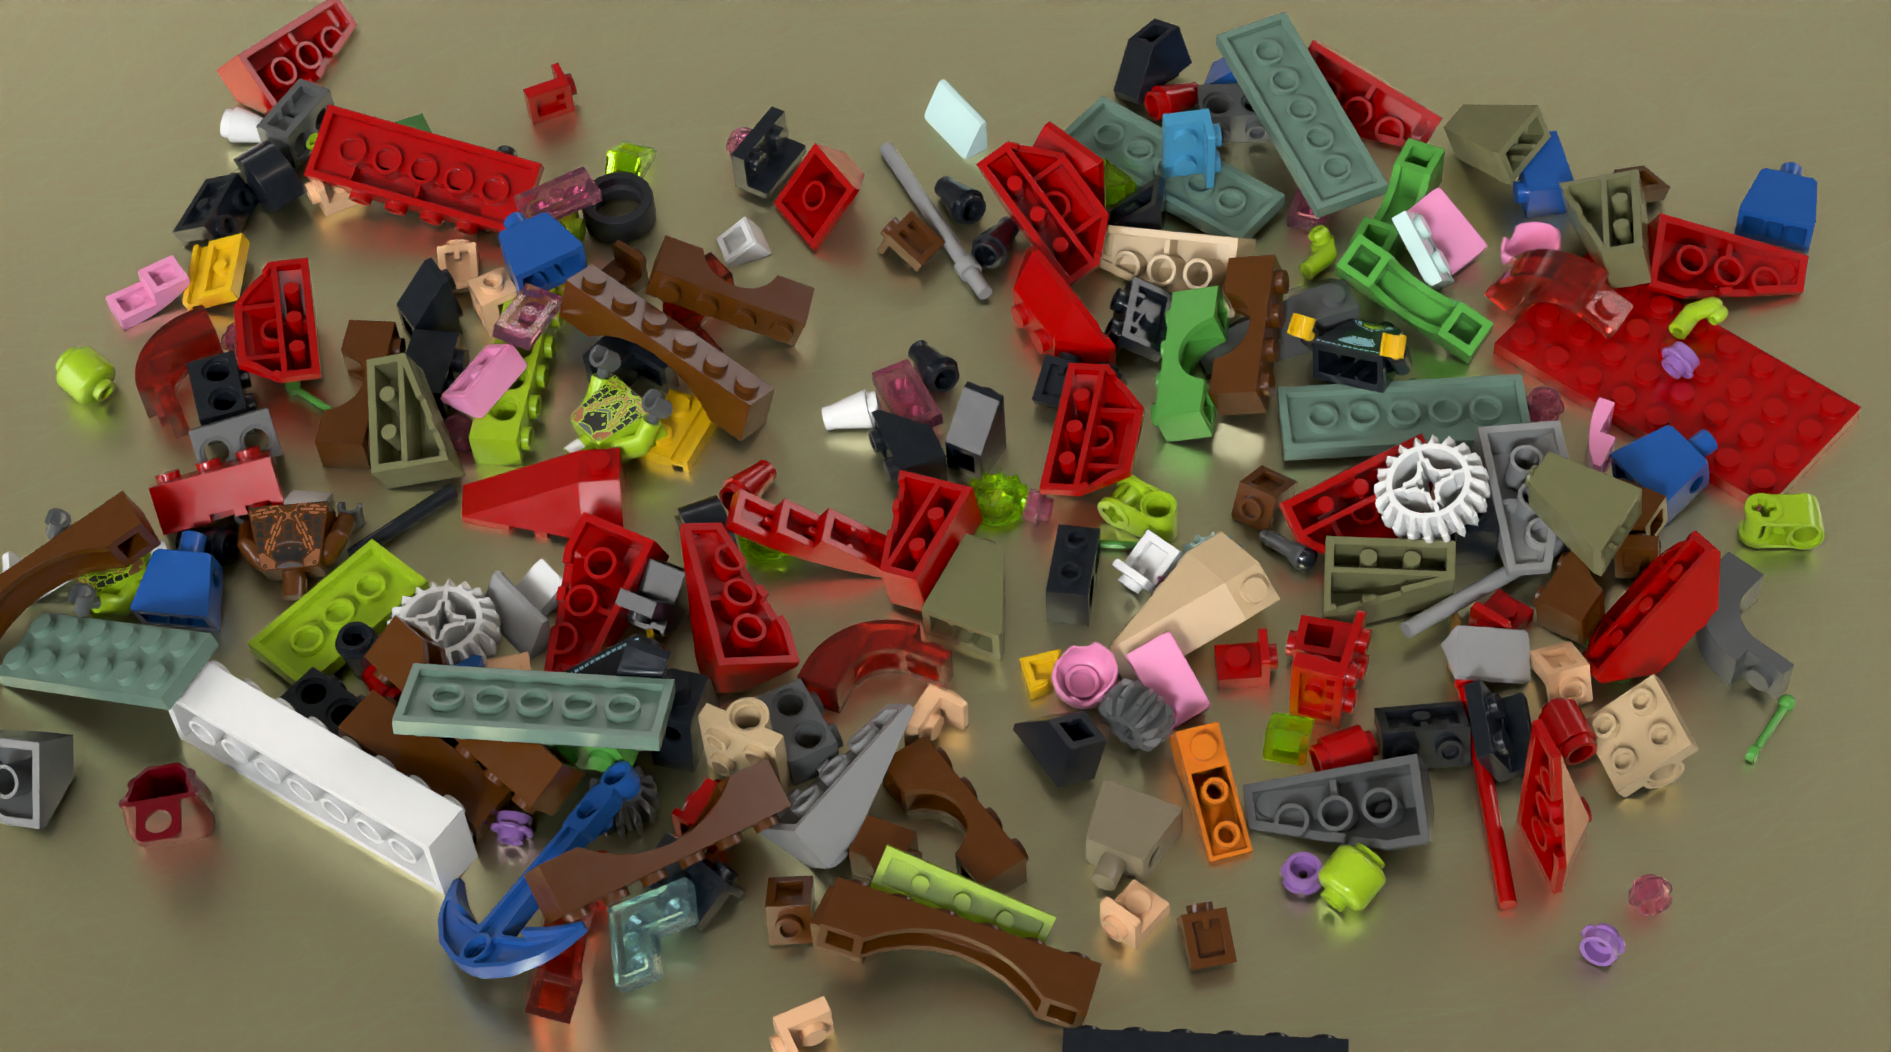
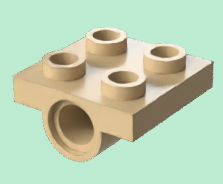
[1587,674,1699,798]
[698,697,791,793]

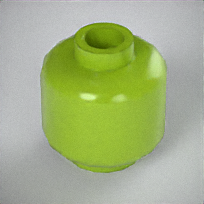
[55,346,116,404]
[1318,843,1386,912]

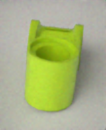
[1097,475,1178,543]
[1737,493,1825,550]

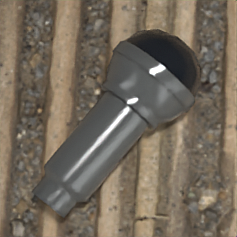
[1259,529,1318,571]

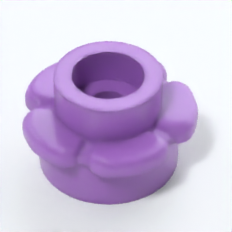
[1661,341,1700,379]
[490,810,534,846]
[1281,852,1323,895]
[1580,923,1625,966]

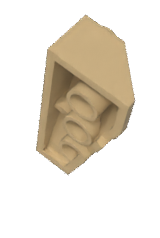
[1099,225,1256,318]
[1107,531,1280,682]

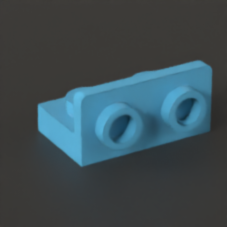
[1162,108,1222,188]

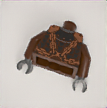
[234,501,364,601]

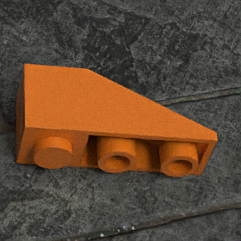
[1168,721,1253,863]

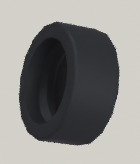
[581,172,656,244]

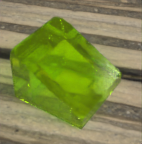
[605,141,657,178]
[1102,158,1136,209]
[1263,712,1315,766]

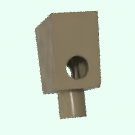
[1085,779,1183,891]

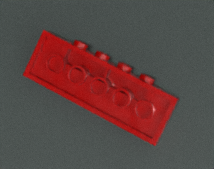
[304,104,544,236]

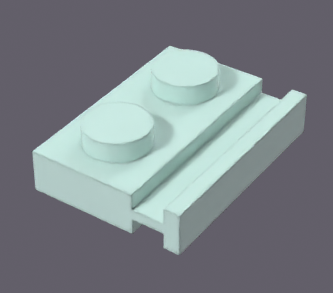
[1391,211,1455,290]

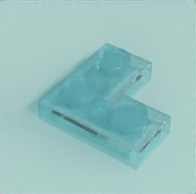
[607,877,699,994]

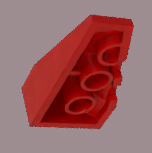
[216,0,357,115]
[1308,40,1443,147]
[1644,213,1809,299]
[462,448,626,538]
[544,511,670,672]
[679,523,800,693]
[1516,719,1592,894]

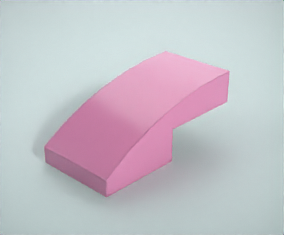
[105,255,190,331]
[1585,397,1616,474]

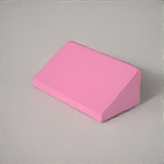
[1408,187,1487,276]
[440,344,527,418]
[1126,631,1211,730]

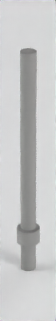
[879,142,992,300]
[1401,535,1571,638]

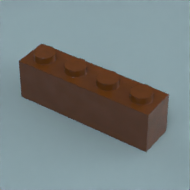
[338,689,511,846]

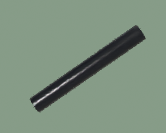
[347,484,458,556]

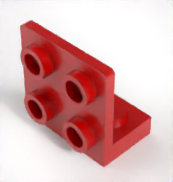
[1289,610,1372,729]

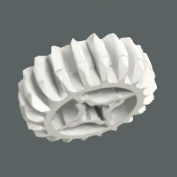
[1374,434,1491,543]
[387,578,501,668]

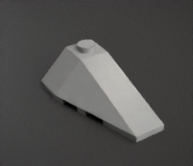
[1471,420,1568,577]
[761,703,914,869]

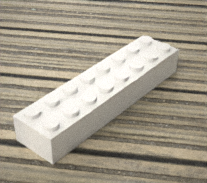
[168,660,478,895]

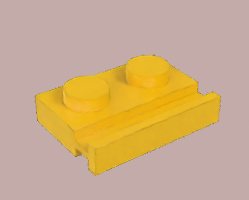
[182,233,250,312]
[640,389,717,473]

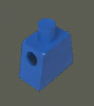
[1734,162,1817,252]
[498,212,588,303]
[1610,425,1718,527]
[130,530,223,631]

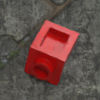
[523,63,577,125]
[1468,588,1534,630]
[1214,628,1278,690]

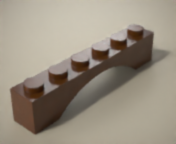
[559,264,775,441]
[0,490,161,639]
[364,615,585,816]
[524,758,791,925]
[815,877,1102,1028]

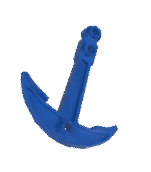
[438,761,641,979]

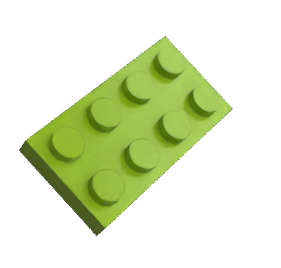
[247,539,430,685]

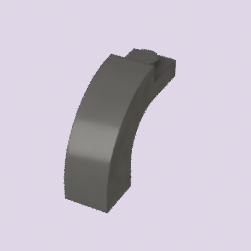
[1696,552,1794,700]

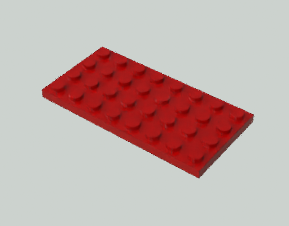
[1493,252,1861,512]

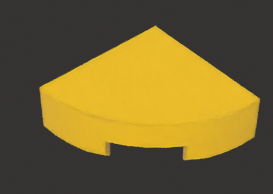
[1019,648,1062,700]

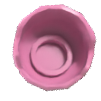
[1500,221,1562,278]
[1051,642,1119,709]

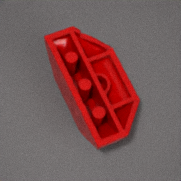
[976,141,1109,287]
[1011,245,1116,366]
[233,257,322,383]
[1039,363,1145,496]
[1278,433,1440,555]
[1581,530,1721,683]

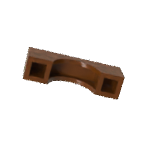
[645,235,815,346]
[1209,254,1289,415]
[315,320,406,470]
[1533,478,1668,645]
[883,735,1029,894]

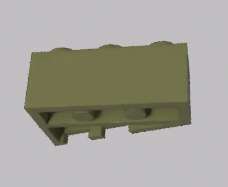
[1559,169,1651,289]
[366,353,466,489]
[1322,536,1456,624]

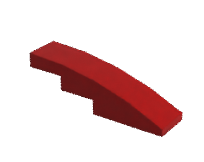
[725,488,886,578]

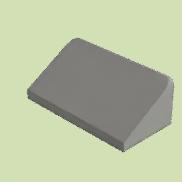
[485,570,551,660]
[1441,625,1531,684]

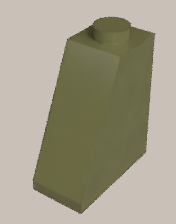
[1443,104,1551,184]
[1525,451,1642,576]
[922,533,1006,661]

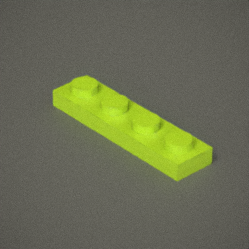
[870,844,1056,943]

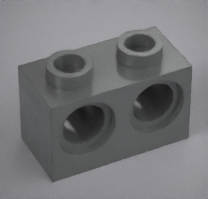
[256,78,335,169]
[1197,83,1271,143]
[188,406,282,465]
[756,679,843,787]

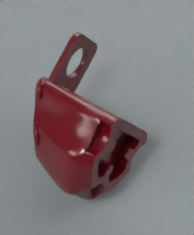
[119,762,215,848]

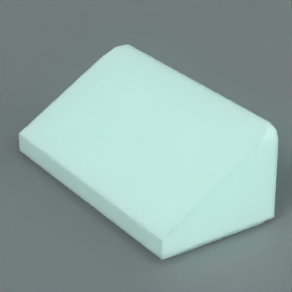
[924,79,988,159]

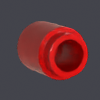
[1537,698,1597,765]
[1309,725,1378,772]

